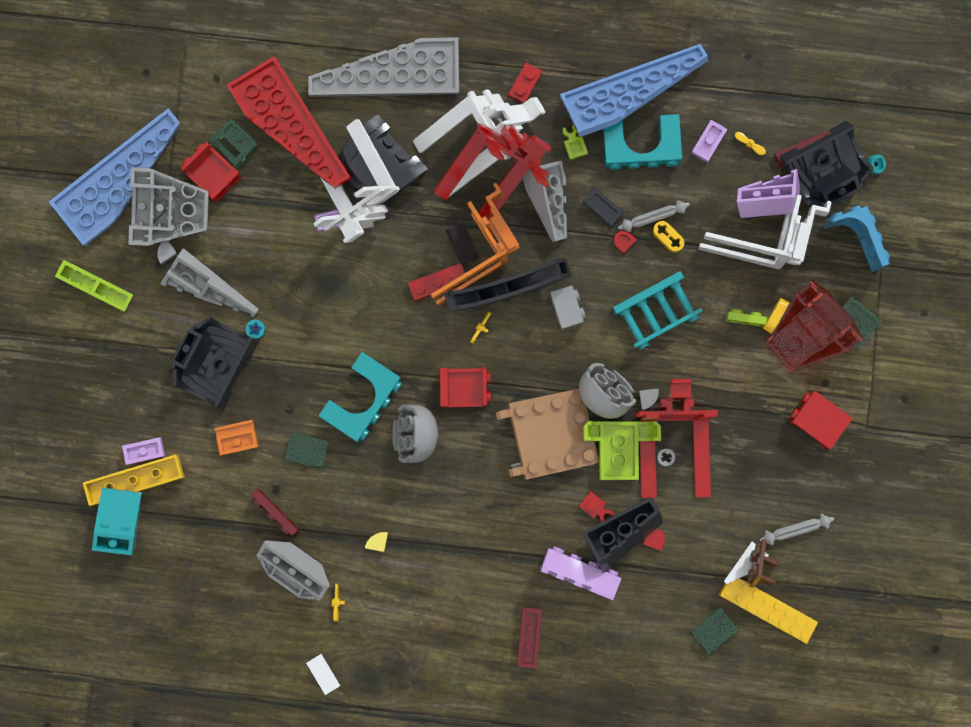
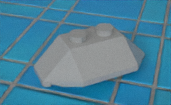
[256,541,330,601]

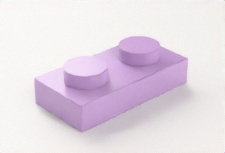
[691,120,727,162]
[122,437,165,465]

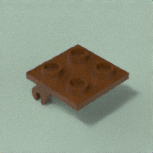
[747,539,779,588]

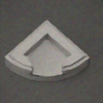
[158,240,178,264]
[639,388,659,410]

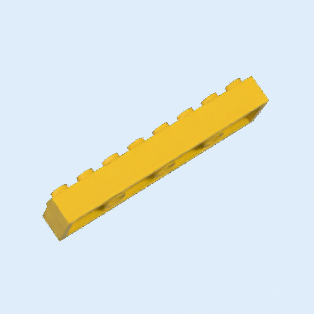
[83,454,185,506]
[719,579,818,644]

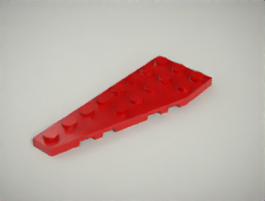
[227,56,351,189]

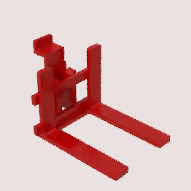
[434,123,551,220]
[635,379,718,498]

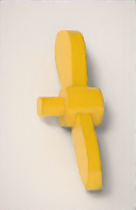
[735,132,766,156]
[470,311,491,344]
[332,584,345,621]

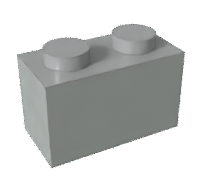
[550,286,586,331]

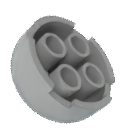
[579,363,636,419]
[393,404,438,463]

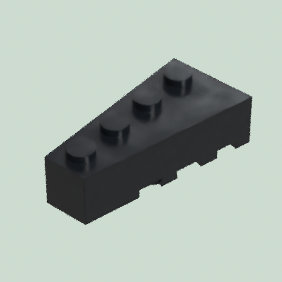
[582,497,663,573]

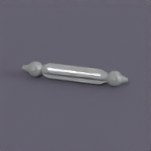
[618,201,690,232]
[760,514,834,546]

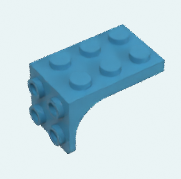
[823,205,890,272]

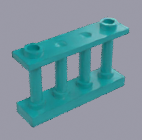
[612,271,703,350]

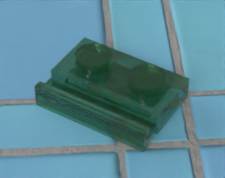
[285,433,329,469]
[690,607,739,654]

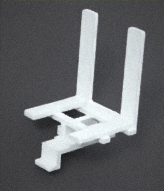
[413,90,545,198]
[313,119,400,243]
[698,195,831,270]

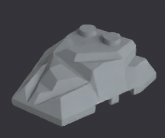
[128,167,209,246]

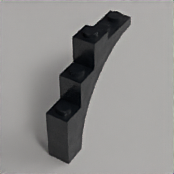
[444,258,572,312]

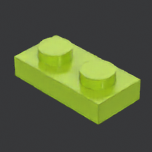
[725,309,767,327]

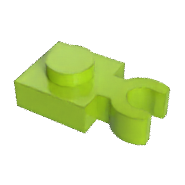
[562,125,588,160]

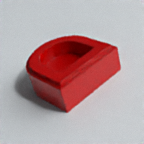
[613,231,636,254]
[642,529,665,551]

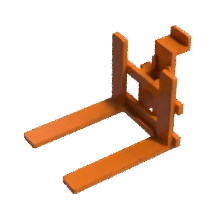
[431,183,520,306]

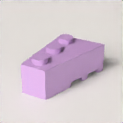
[737,169,800,218]

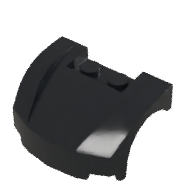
[338,114,428,207]
[779,121,874,206]
[171,317,259,410]

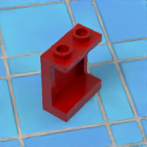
[180,142,242,203]
[440,367,491,408]
[789,391,853,450]

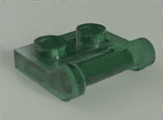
[208,118,259,169]

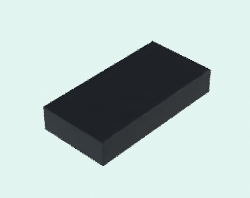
[582,188,624,227]
[446,224,479,265]

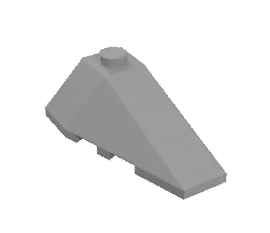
[523,161,567,242]

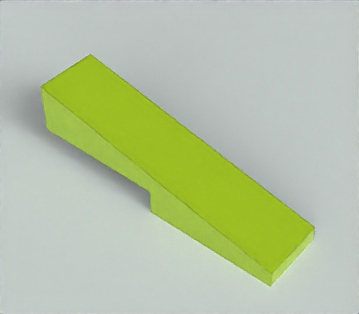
[55,260,133,312]

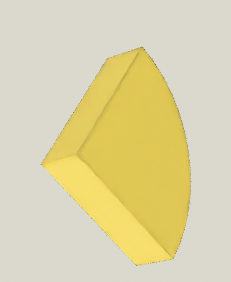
[365,532,388,552]

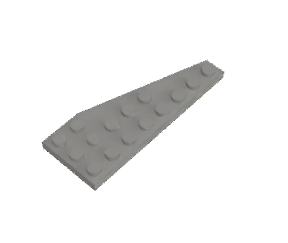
[308,37,459,97]

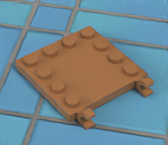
[496,389,599,480]

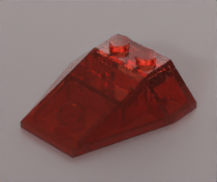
[766,280,864,372]

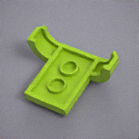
[583,421,661,480]

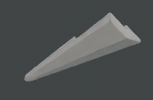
[160,248,259,317]

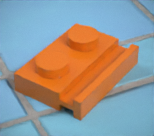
[214,420,259,456]

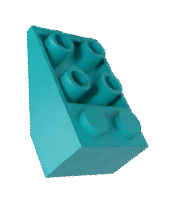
[92,487,142,555]

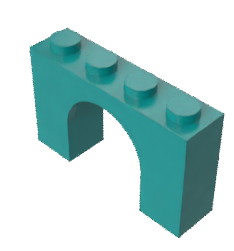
[602,114,682,170]
[319,352,402,442]

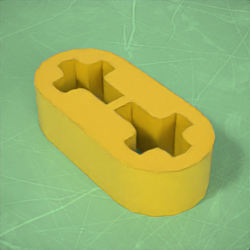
[653,221,684,253]
[762,298,789,333]

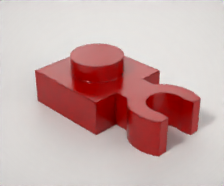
[579,491,614,522]

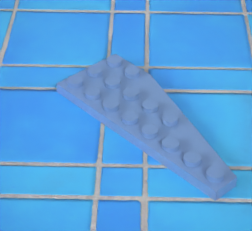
[560,44,708,137]
[49,109,181,246]

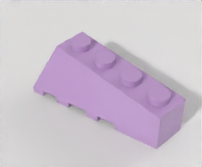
[540,546,621,600]

